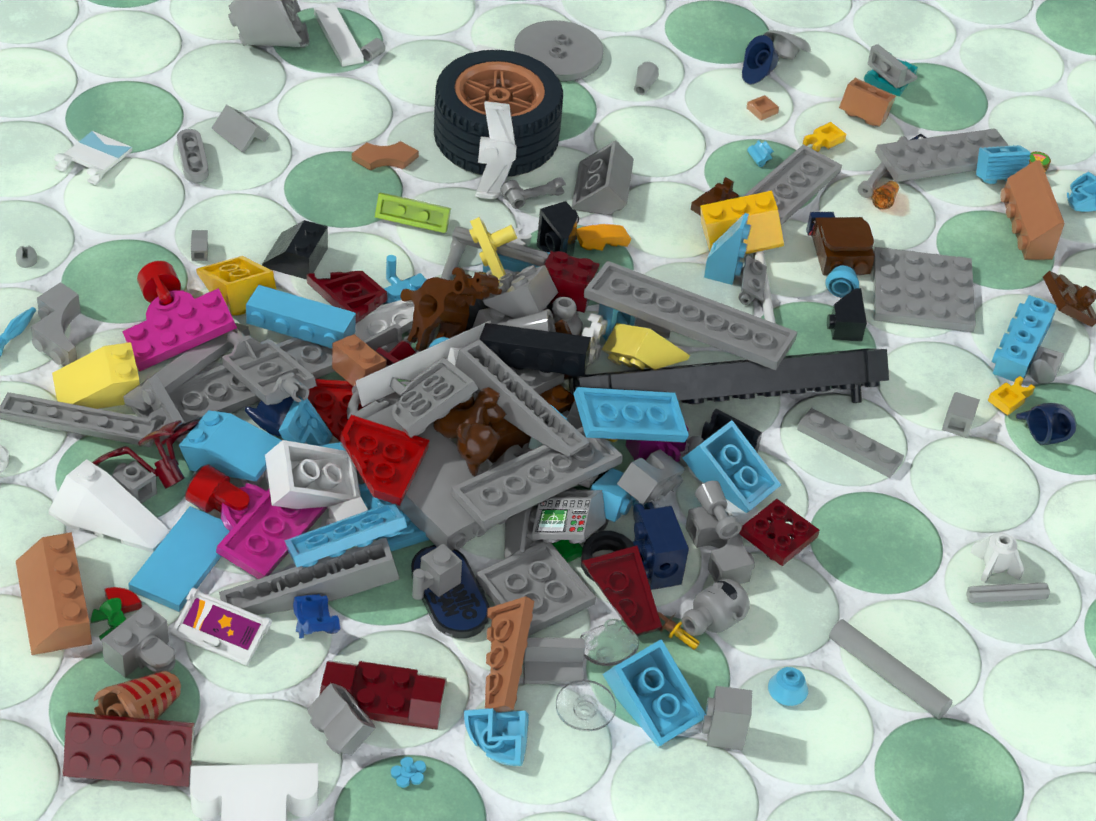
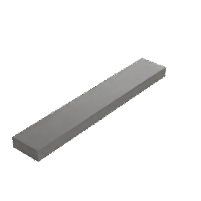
[123,323,250,411]
[0,392,161,447]

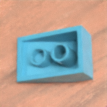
[179,410,282,481]
[682,420,781,513]
[602,639,706,747]

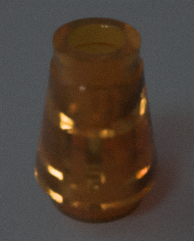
[872,181,899,210]

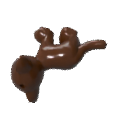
[433,387,506,477]

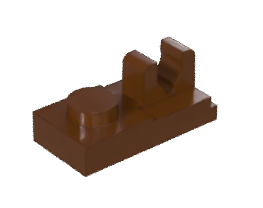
[690,177,739,216]

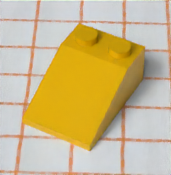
[196,256,276,316]

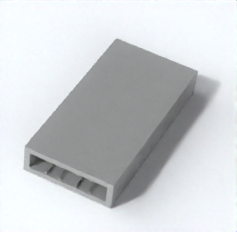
[341,401,508,551]

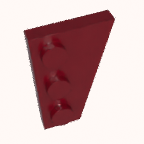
[582,546,662,637]

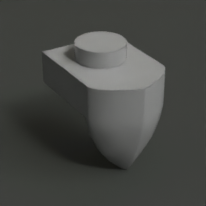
[1030,346,1064,384]

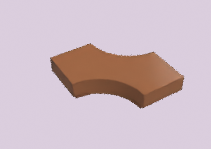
[352,141,419,170]

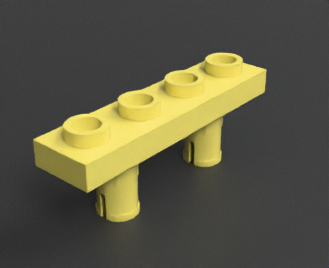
[469,217,517,282]

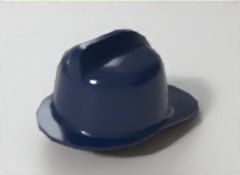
[742,35,779,84]

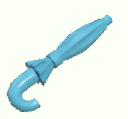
[0,307,36,357]

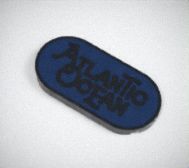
[411,545,490,639]

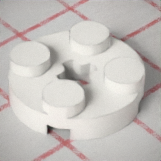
[582,313,608,366]

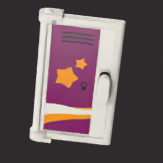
[171,588,272,666]

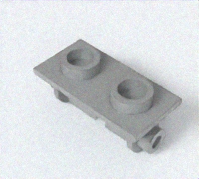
[738,255,767,305]

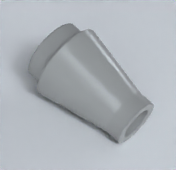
[634,62,659,95]

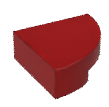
[104,587,142,614]

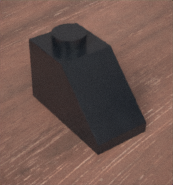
[827,288,867,341]

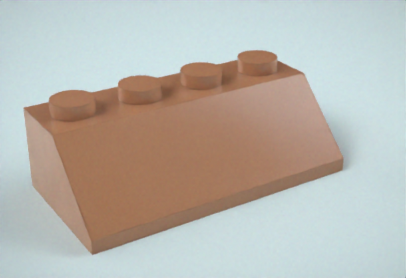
[1001,160,1065,260]
[16,532,92,655]

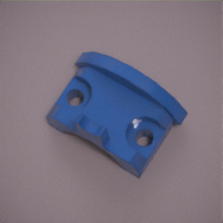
[293,594,341,639]

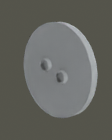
[514,20,603,81]

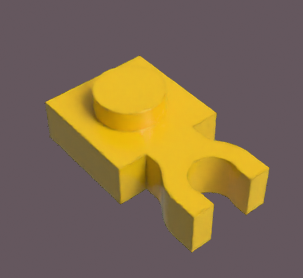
[803,122,846,152]
[988,376,1035,415]

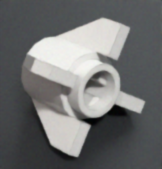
[970,533,1024,583]

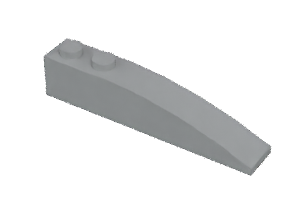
[455,340,590,457]
[219,537,400,615]

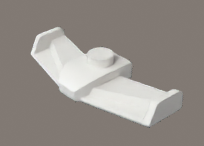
[475,101,517,199]

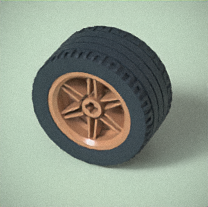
[434,50,563,176]

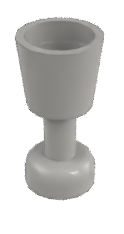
[695,480,742,540]

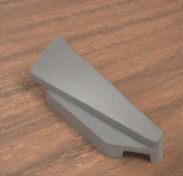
[505,448,543,559]

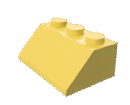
[602,323,690,370]

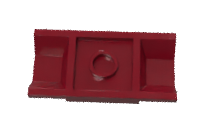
[320,660,447,730]

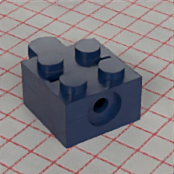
[632,501,689,590]

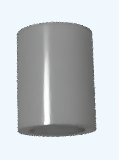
[360,38,385,61]

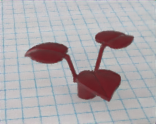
[92,420,200,489]

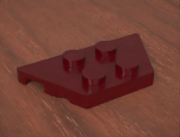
[307,271,387,323]

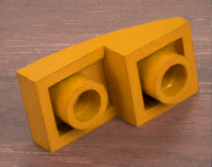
[576,224,631,251]

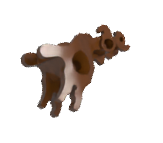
[401,267,502,351]

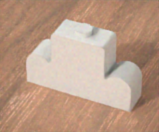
[190,763,318,821]

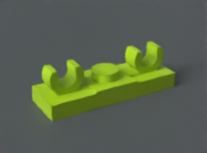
[375,192,451,233]

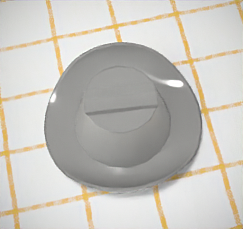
[763,30,811,60]

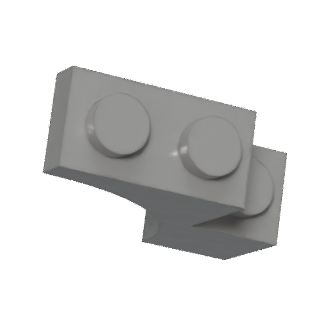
[31,282,81,366]

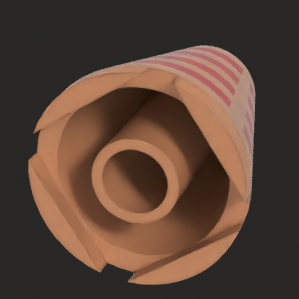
[94,671,181,720]

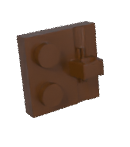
[1043,270,1096,327]

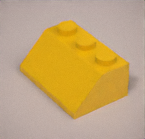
[700,190,784,254]

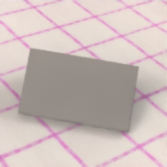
[867,44,917,88]
[212,104,270,153]
[524,637,585,685]

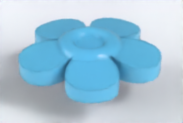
[391,757,426,788]

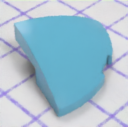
[1067,172,1096,212]
[464,708,529,766]

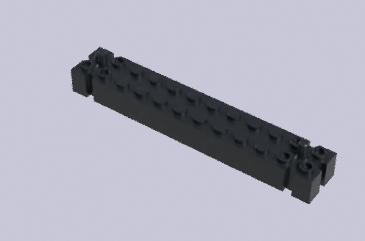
[568,348,889,404]

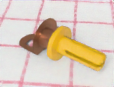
[658,612,700,650]

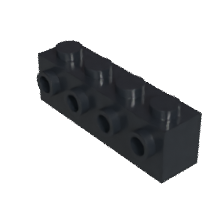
[479,323,591,377]

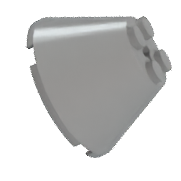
[228,0,310,47]

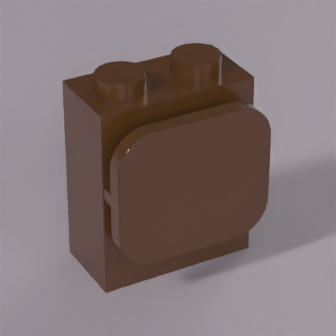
[812,217,875,275]

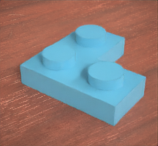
[279,396,333,446]

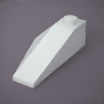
[49,459,170,552]

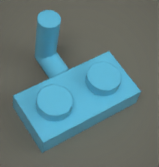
[383,255,427,304]

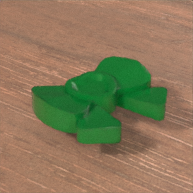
[90,598,126,640]

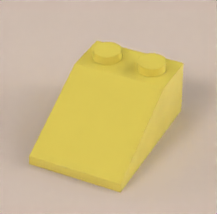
[52,342,140,409]

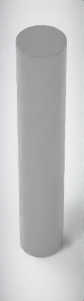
[829,619,953,719]

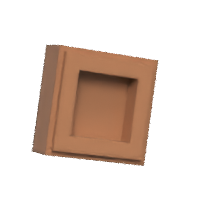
[747,95,779,120]

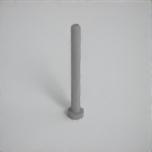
[858,136,907,198]

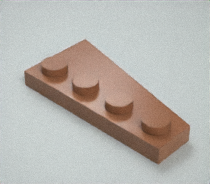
[485,596,535,713]

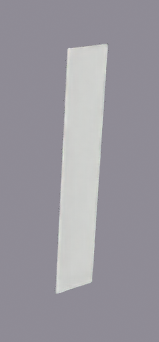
[355,321,491,407]

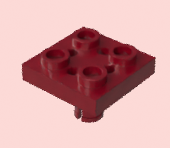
[739,499,820,566]

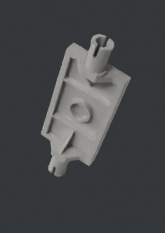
[222,329,317,405]

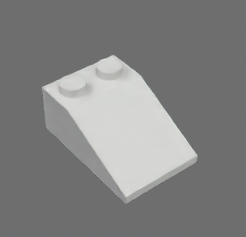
[265,440,361,509]

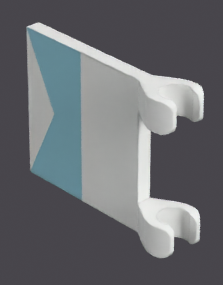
[54,131,132,185]

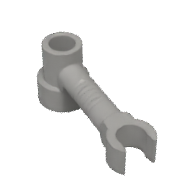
[500,177,566,209]

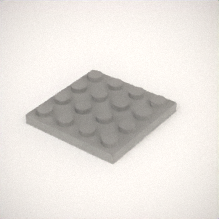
[873,247,976,333]

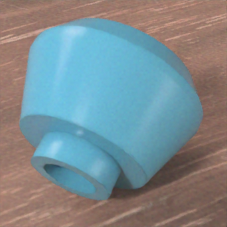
[825,265,859,298]
[768,667,808,706]

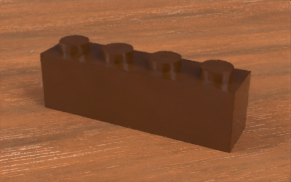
[487,384,575,464]

